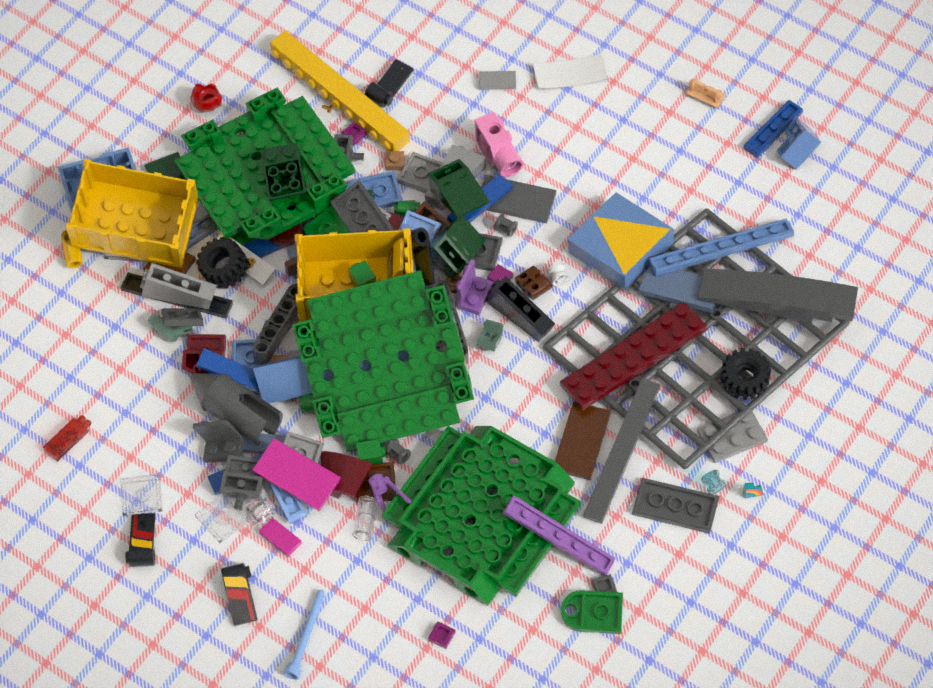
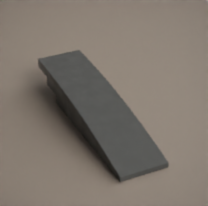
[698,268,858,323]

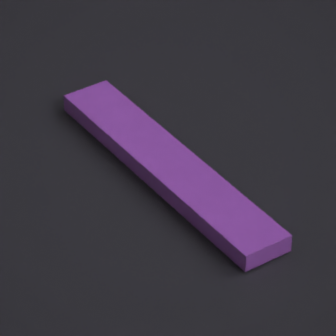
[503,495,616,576]

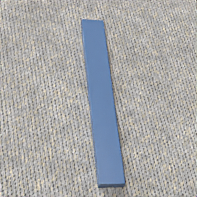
[648,218,794,276]

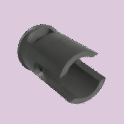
[190,374,283,446]

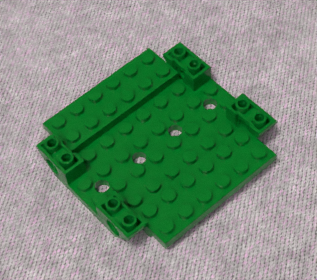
[174,87,356,240]
[292,270,474,451]
[382,426,581,606]

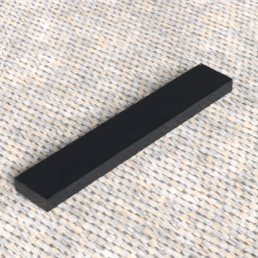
[121,272,233,319]

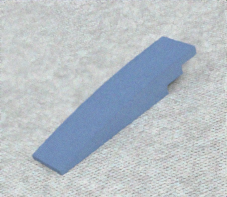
[253,350,409,403]

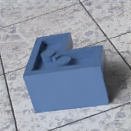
[777,117,821,169]

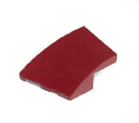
[182,334,227,374]
[321,451,373,499]

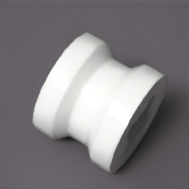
[547,263,570,286]

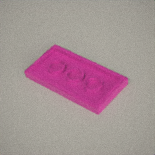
[252,438,341,512]

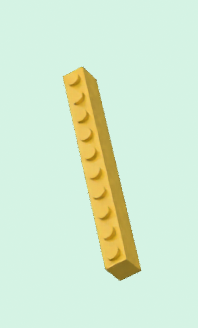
[270,30,410,151]

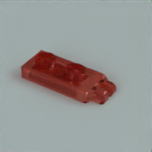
[43,415,92,462]

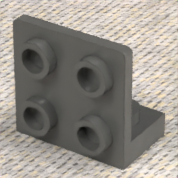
[193,420,245,463]

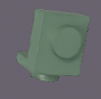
[476,319,504,351]

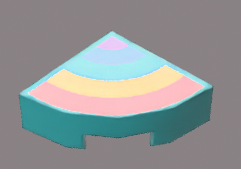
[743,482,764,499]

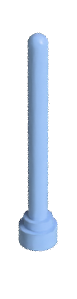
[283,590,325,680]

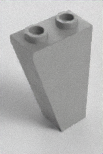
[425,144,486,211]
[140,263,217,309]

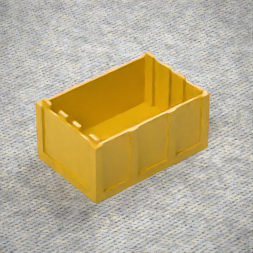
[66,158,199,268]
[295,228,413,322]

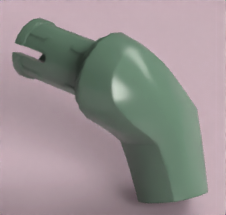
[147,312,193,342]

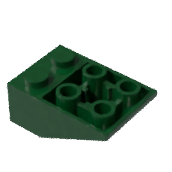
[260,142,306,201]
[427,159,490,218]
[430,216,485,278]

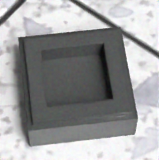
[592,574,617,592]

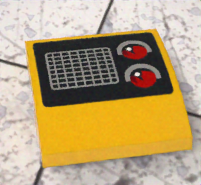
[387,238,404,279]

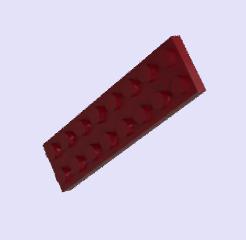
[560,303,707,410]

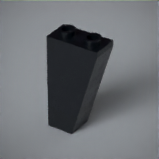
[486,276,555,342]

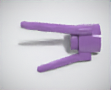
[368,474,411,512]

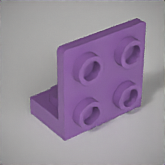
[455,259,493,315]

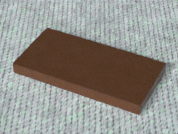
[555,401,611,481]

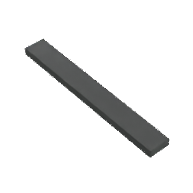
[583,378,660,524]

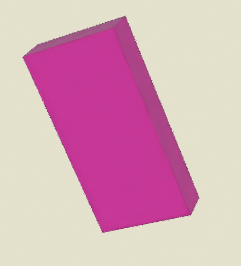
[259,517,302,557]

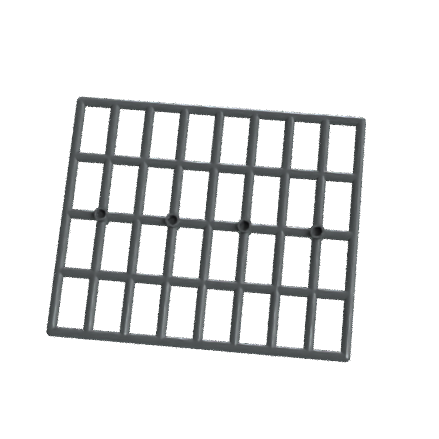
[543,208,850,469]

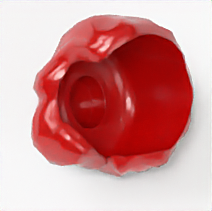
[190,83,223,113]

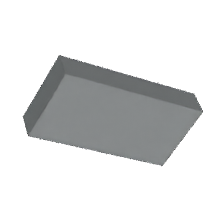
[480,71,516,90]

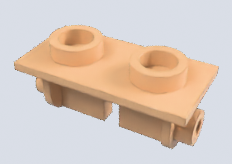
[686,78,726,108]

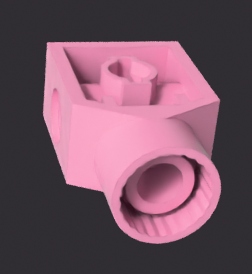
[474,112,524,177]

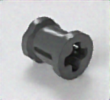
[494,214,518,237]
[385,439,411,465]

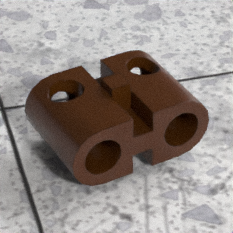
[514,266,552,300]

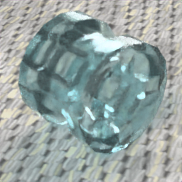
[701,470,726,494]

